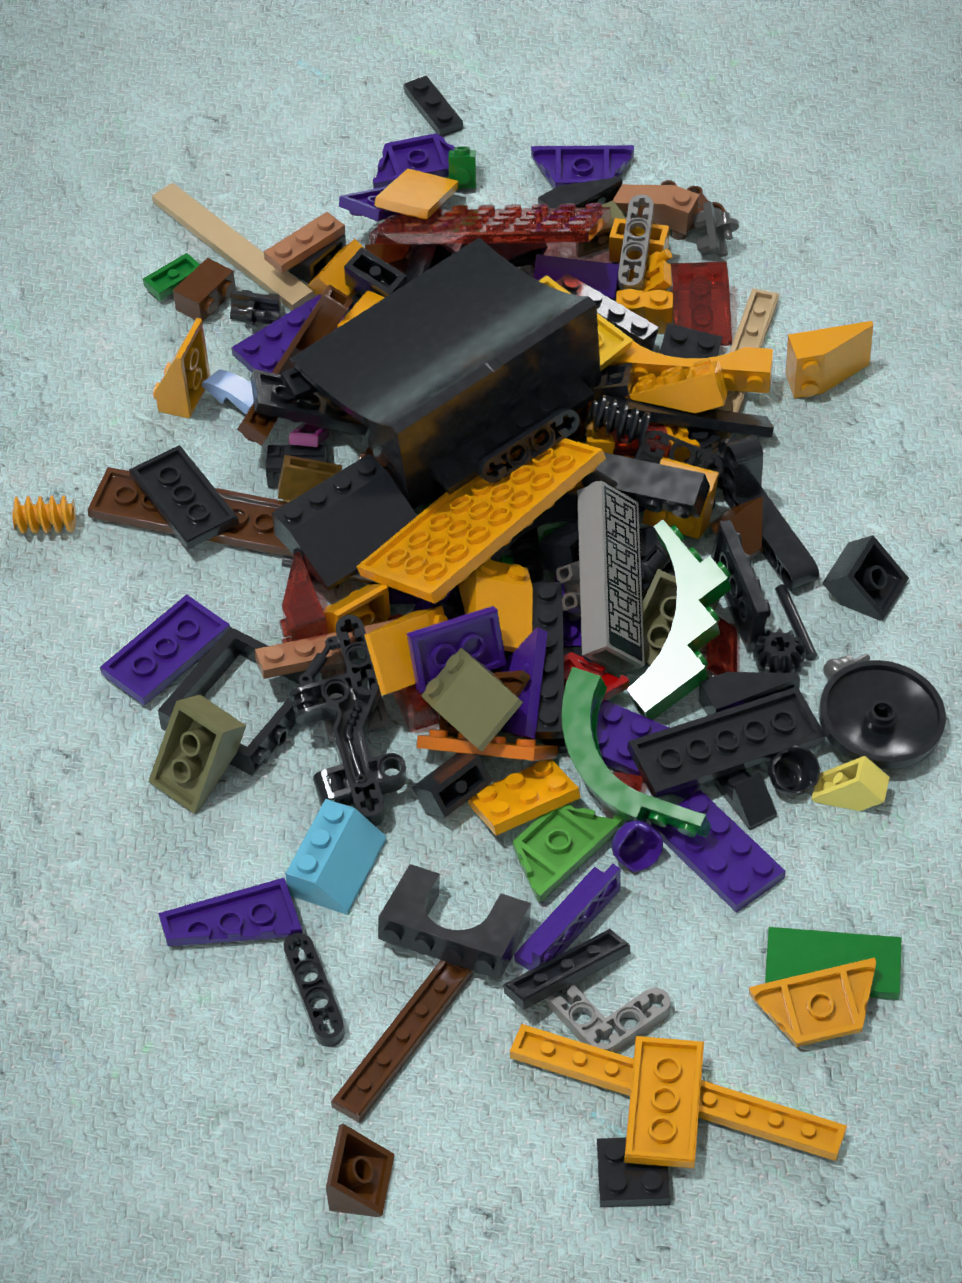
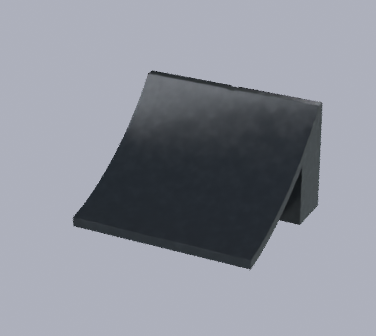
[291,237,601,508]

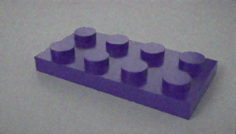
[231,294,345,373]
[100,594,230,706]
[597,700,701,799]
[651,789,786,913]

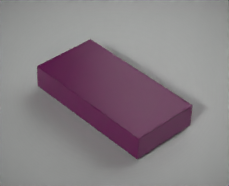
[289,423,329,447]

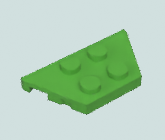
[513,804,624,903]

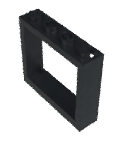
[158,627,322,776]

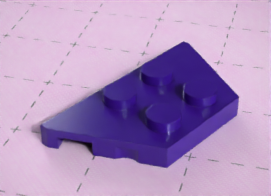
[373,133,455,189]
[531,145,634,188]
[495,628,548,740]

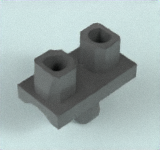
[692,201,739,257]

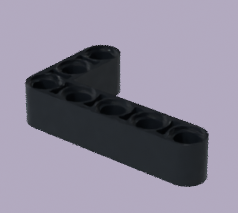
[722,434,820,591]

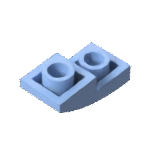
[201,369,253,414]

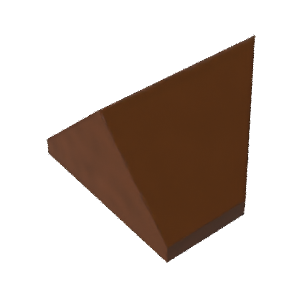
[709,496,763,559]

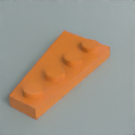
[417,729,558,761]

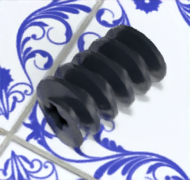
[583,394,650,447]

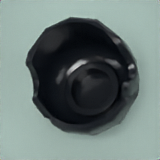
[768,745,821,797]

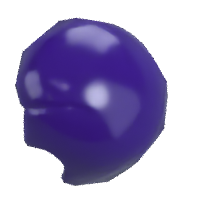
[611,820,663,872]

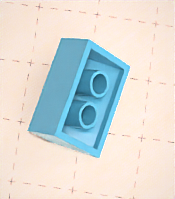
[285,799,387,915]

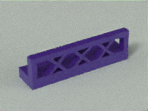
[514,863,621,971]

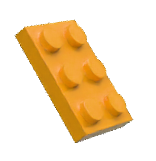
[468,759,581,836]

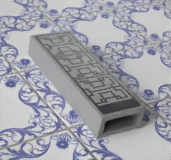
[577,481,645,675]

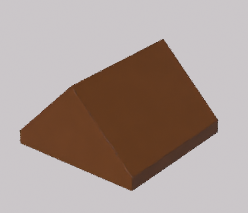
[326,1123,395,1217]

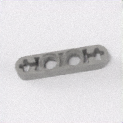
[618,194,654,290]

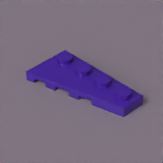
[158,878,303,946]

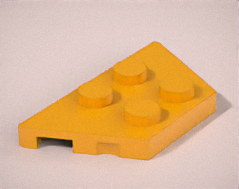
[749,958,876,1047]

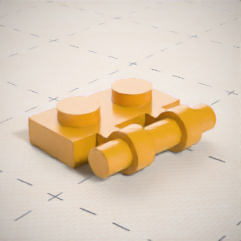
[627,249,672,292]

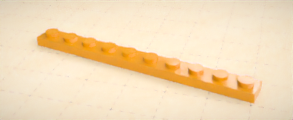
[510,1024,847,1161]

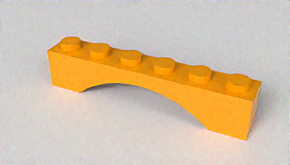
[608,341,773,393]

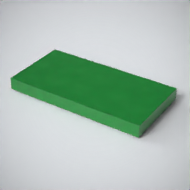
[765,927,902,1000]

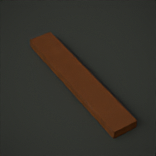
[331,960,473,1123]

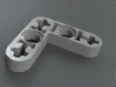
[546,984,671,1053]

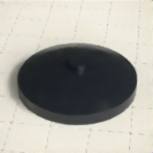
[818,660,946,769]

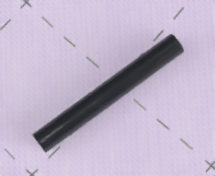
[775,584,817,661]

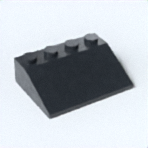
[272,453,417,591]

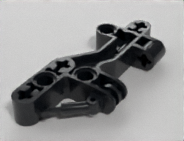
[289,615,406,827]

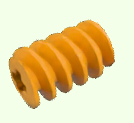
[12,495,76,534]

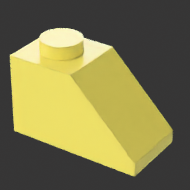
[811,756,890,811]

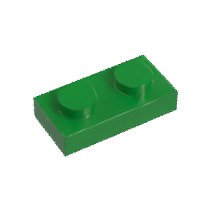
[143,253,200,301]

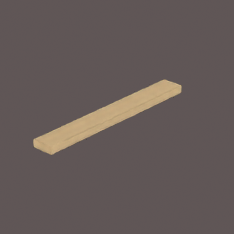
[152,183,314,311]
[711,288,779,453]

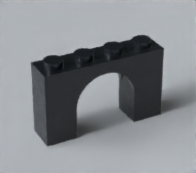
[378,864,531,979]

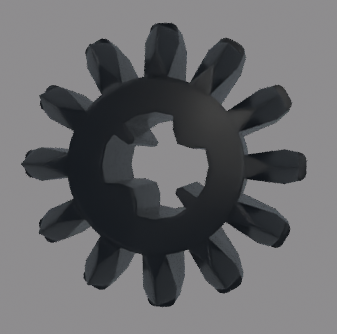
[753,627,806,673]

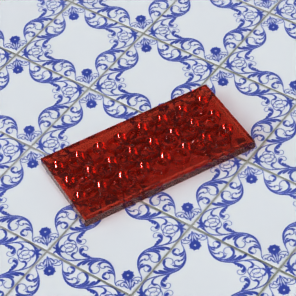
[369,203,611,244]

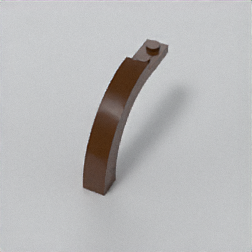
[237,284,353,446]

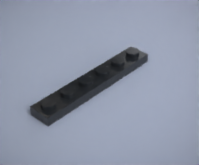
[532,582,564,739]

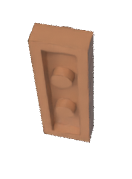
[264,212,346,273]

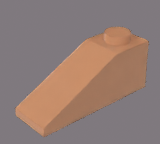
[613,184,700,235]

